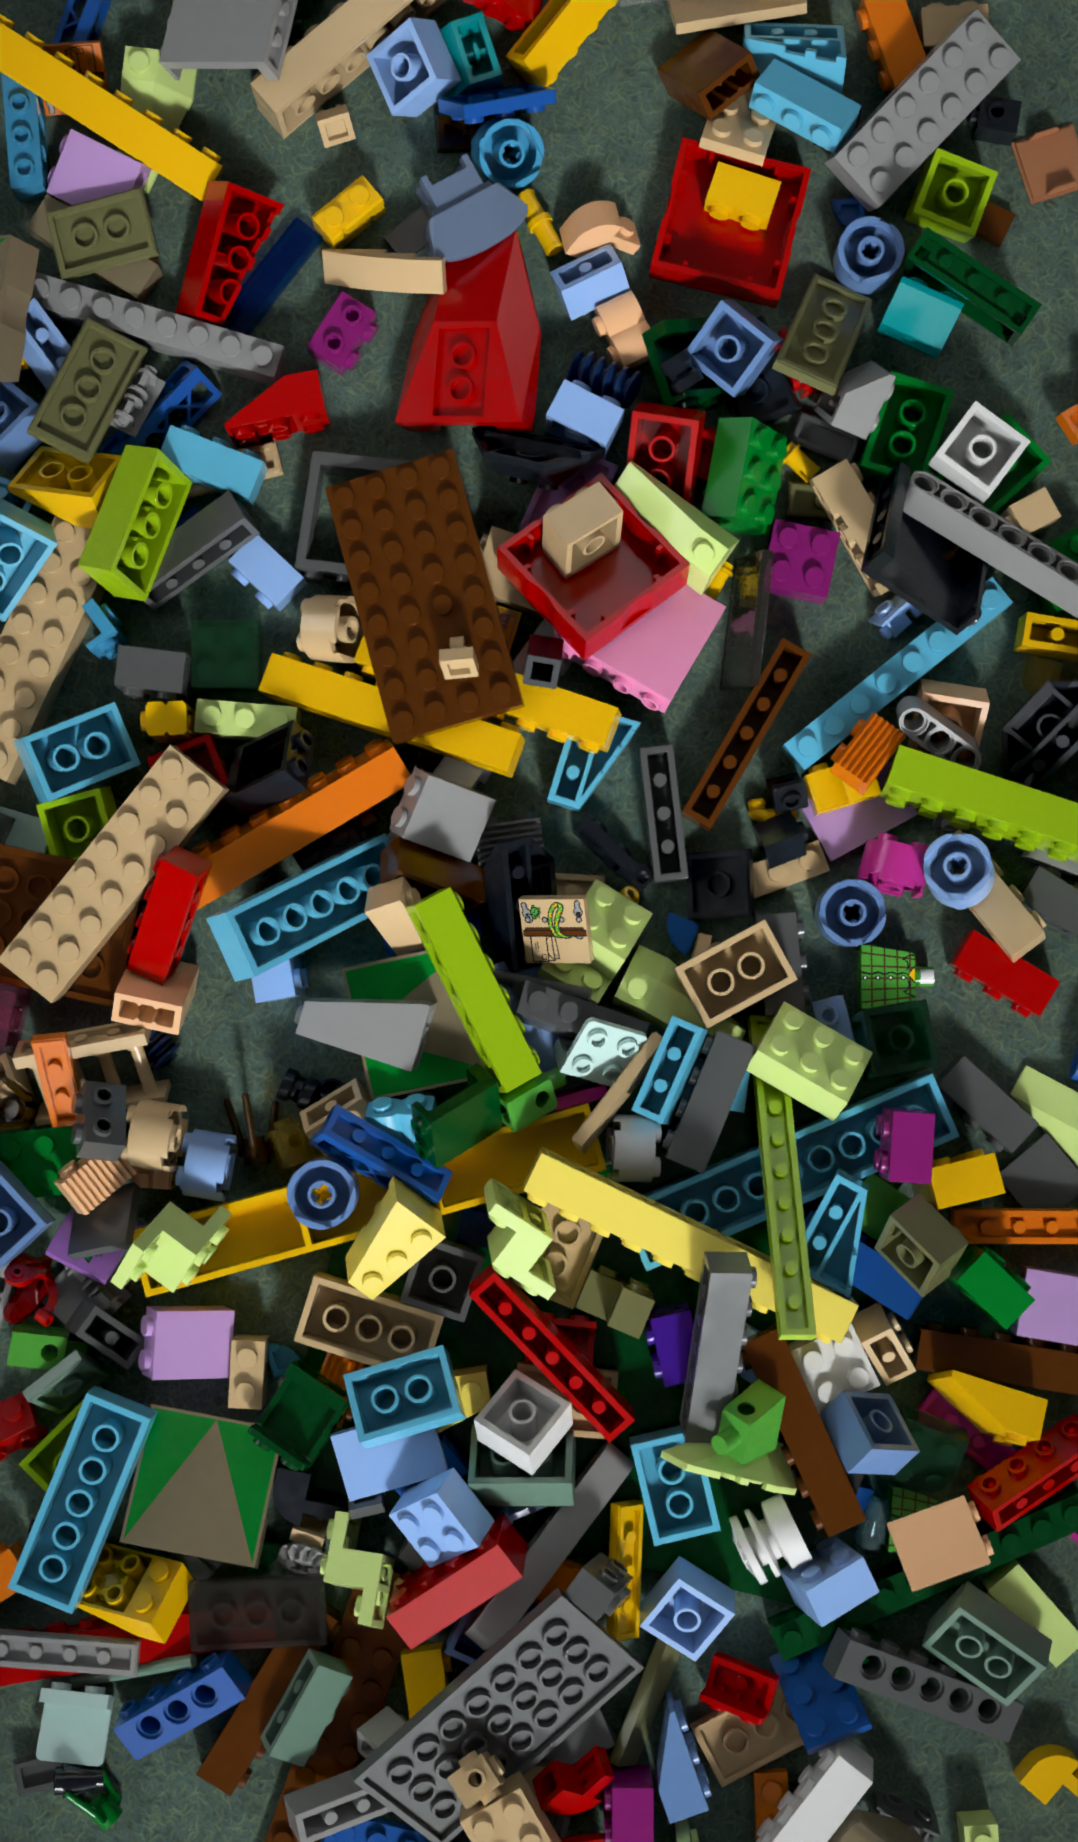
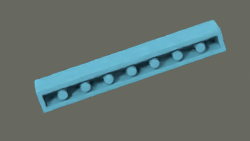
[780,577,1013,774]

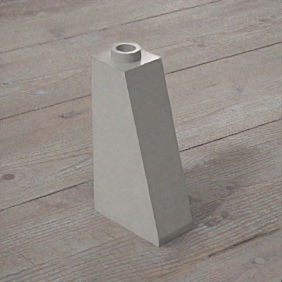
[294,998,438,1072]

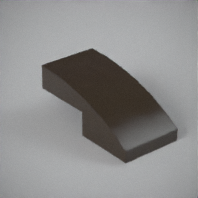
[435,114,495,153]

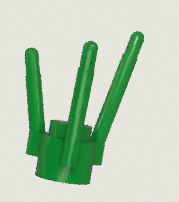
[64,1765,123,1831]

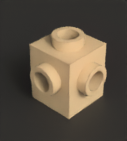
[447,1750,506,1809]

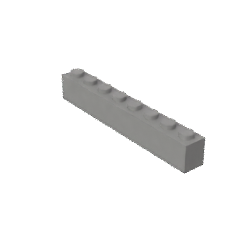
[31,272,288,386]

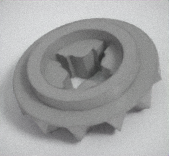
[277,1542,324,1578]

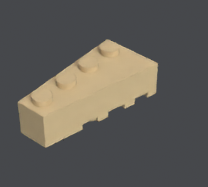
[809,458,889,597]

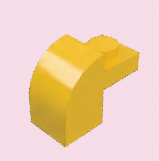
[1013,1744,1078,1805]

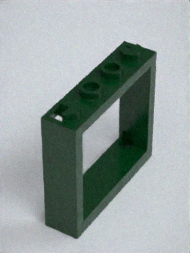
[903,227,1042,346]

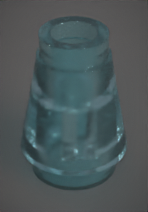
[853,1496,890,1551]

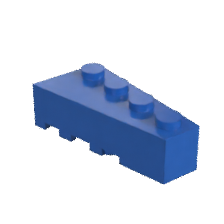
[804,1210,923,1320]

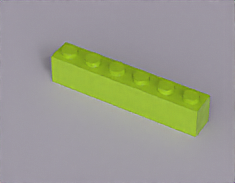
[405,887,542,1093]

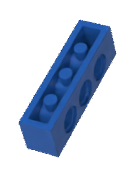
[113,1648,253,1761]

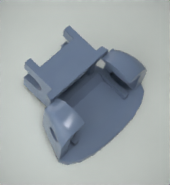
[416,153,528,262]

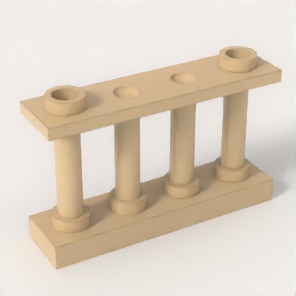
[12,1022,171,1126]

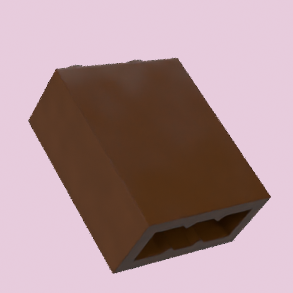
[657,29,760,121]

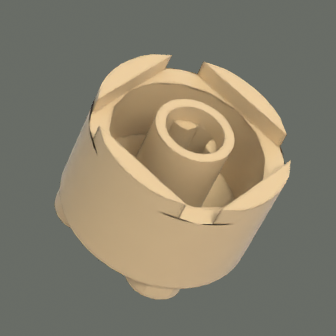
[296,595,364,663]
[121,1099,188,1173]

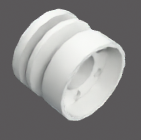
[729,1493,813,1585]

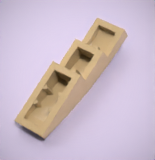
[322,249,447,294]

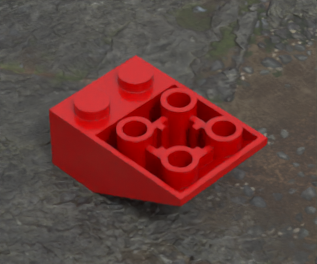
[224,369,331,448]

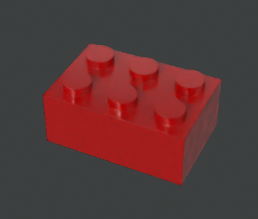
[626,402,706,506]

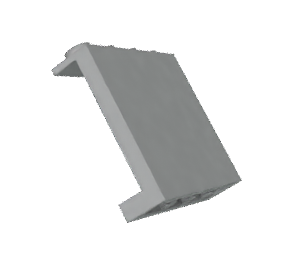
[159,0,298,80]

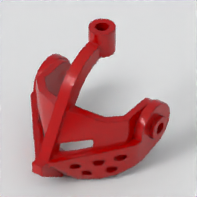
[3,1253,58,1327]

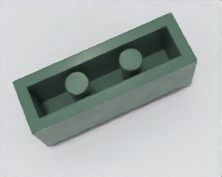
[260,1648,353,1767]

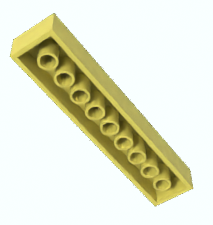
[523,1146,859,1344]

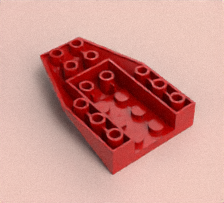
[395,230,542,432]

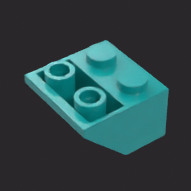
[440,12,503,98]
[877,276,964,359]

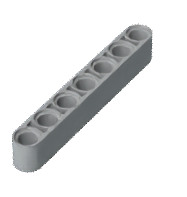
[903,471,1078,618]
[463,1441,635,1651]

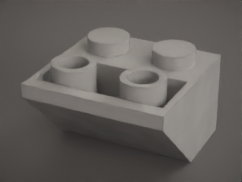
[814,361,896,440]

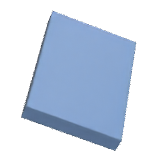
[330,1426,449,1502]

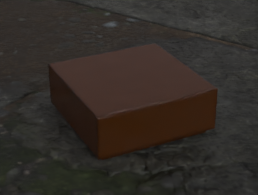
[975,201,1016,247]

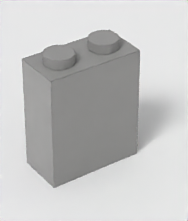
[389,767,496,862]

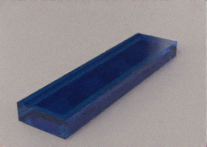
[220,217,323,335]

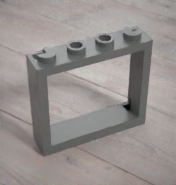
[294,451,410,586]

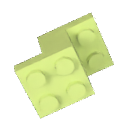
[537,879,653,1004]
[483,1177,556,1300]
[110,1202,232,1293]
[320,1511,395,1629]

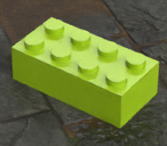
[78,445,193,602]

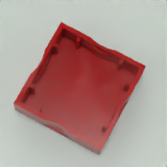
[649,137,812,308]
[497,473,690,661]

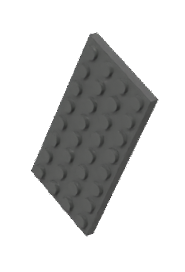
[350,1587,644,1842]

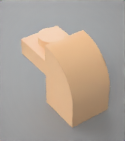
[559,201,641,258]

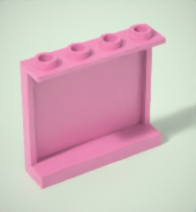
[552,584,726,713]

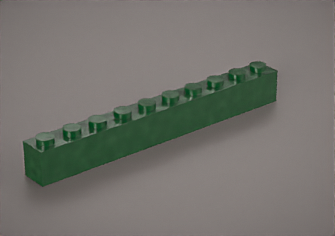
[767,1483,1078,1661]

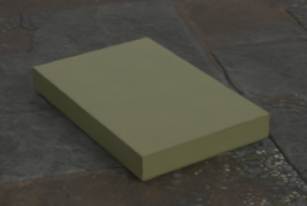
[45,187,160,281]

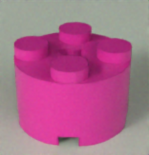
[857,833,929,898]

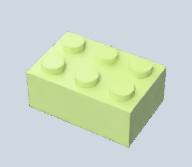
[746,1001,873,1121]

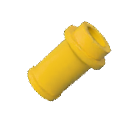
[783,441,821,484]
[704,561,734,601]

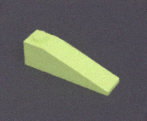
[118,46,197,194]
[614,461,740,595]
[611,944,746,1040]
[1010,1065,1078,1168]
[660,1441,797,1495]

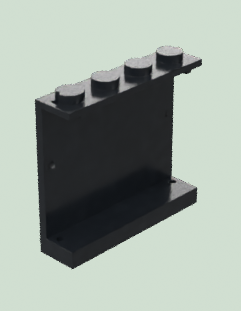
[861,461,989,635]

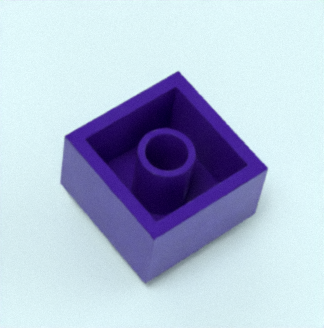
[644,1301,694,1387]

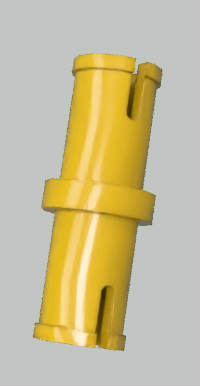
[517,189,564,257]

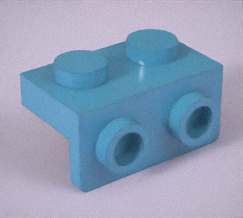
[82,598,129,660]

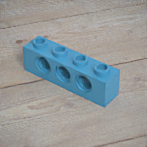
[1,72,52,203]

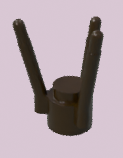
[0,1076,38,1130]
[224,1092,279,1166]

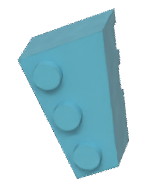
[805,1168,869,1299]

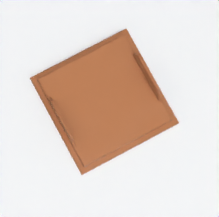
[1011,123,1078,205]

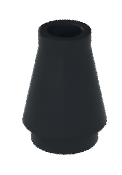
[54,1763,103,1799]

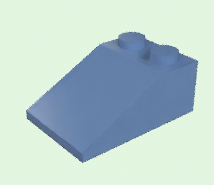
[0,382,42,474]

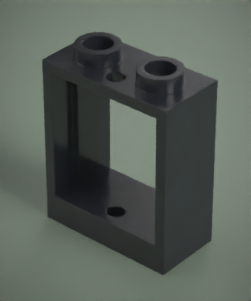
[224,720,316,818]

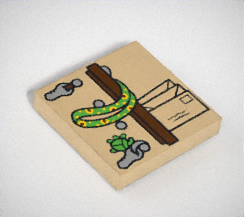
[518,895,594,963]

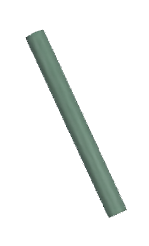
[70,1653,197,1688]

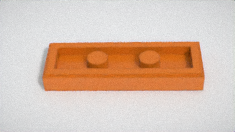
[31,1032,81,1128]

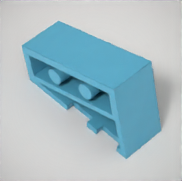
[742,22,847,94]
[547,717,641,812]

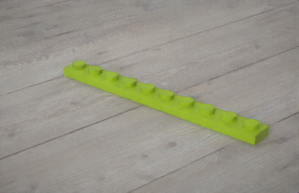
[747,1015,817,1340]

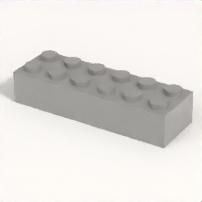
[824,8,1021,212]

